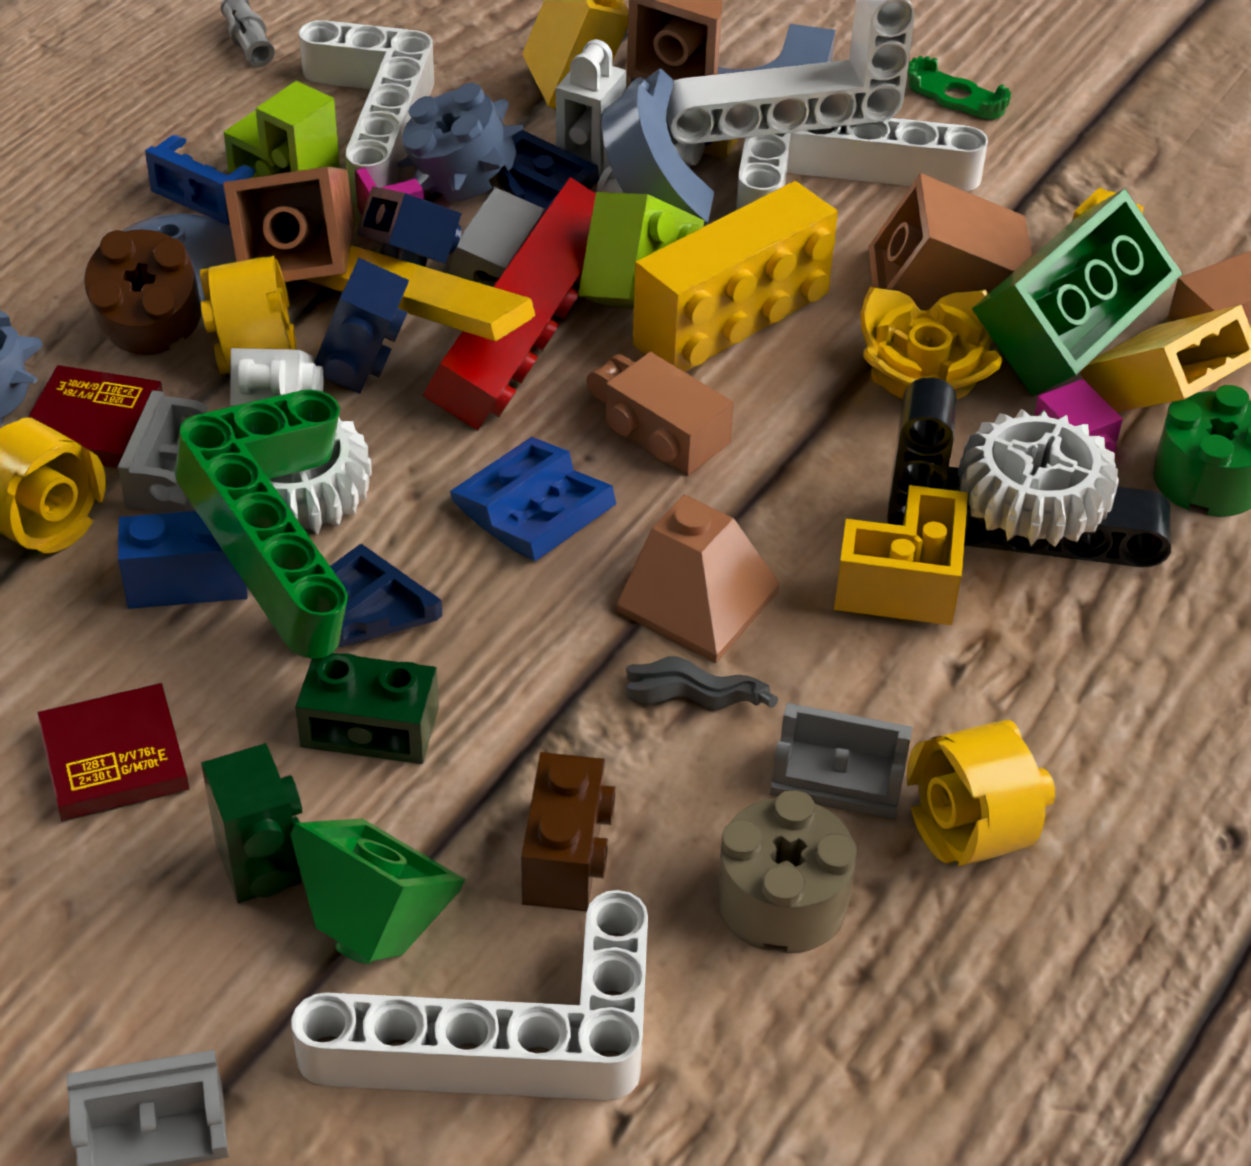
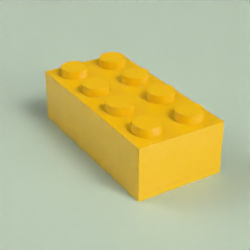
[633,181,838,372]

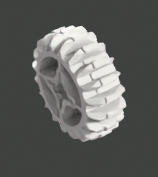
[958,409,1119,547]
[269,418,372,535]

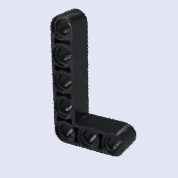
[887,377,1171,567]

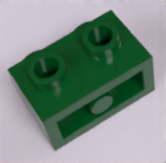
[295,653,439,764]
[201,743,303,903]

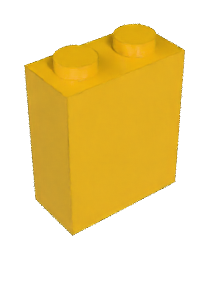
[522,0,628,110]
[1080,305,1251,413]

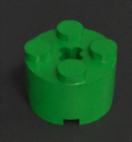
[1153,385,1251,517]

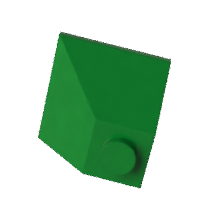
[290,818,466,964]

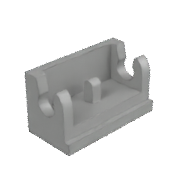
[448,187,545,287]
[118,390,208,513]
[770,703,913,819]
[67,1050,229,1166]

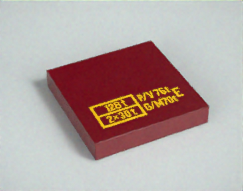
[28,365,163,468]
[37,683,190,821]

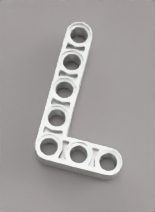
[666,0,915,144]
[299,20,434,204]
[736,118,988,210]
[291,890,648,1100]

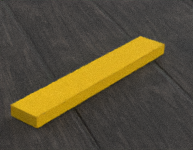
[303,245,536,341]

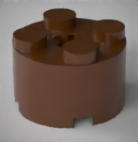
[84,229,202,355]

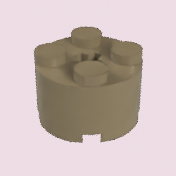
[717,790,857,953]

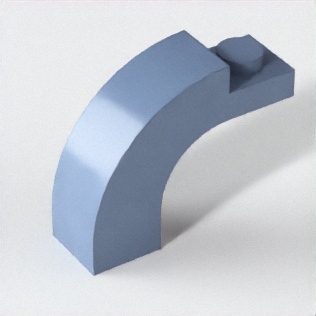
[602,68,714,225]

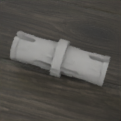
[220,0,275,67]

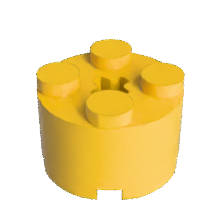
[200,256,297,375]
[0,417,106,553]
[906,719,1056,866]

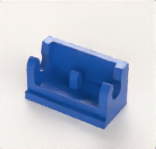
[145,135,256,225]

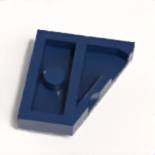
[495,130,599,214]
[330,544,442,648]

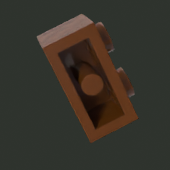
[521,752,616,911]

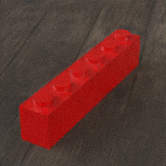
[422,177,596,431]

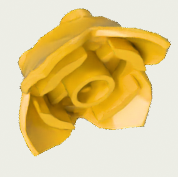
[860,286,1002,399]

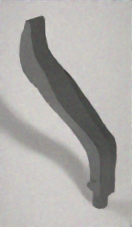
[626,656,778,710]

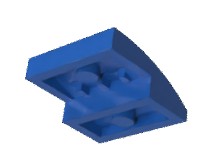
[450,437,616,561]

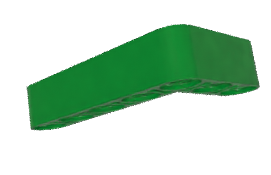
[175,389,348,659]

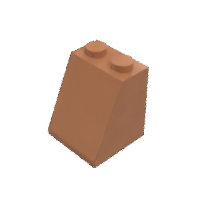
[627,0,723,80]
[223,167,355,282]
[868,173,1033,311]

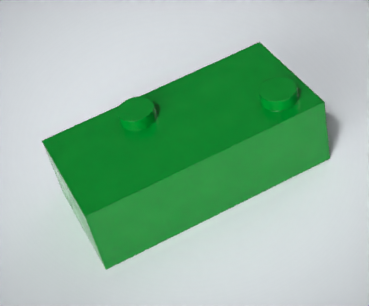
[972,189,1183,396]

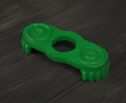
[907,56,1011,119]

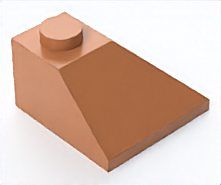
[617,494,780,663]

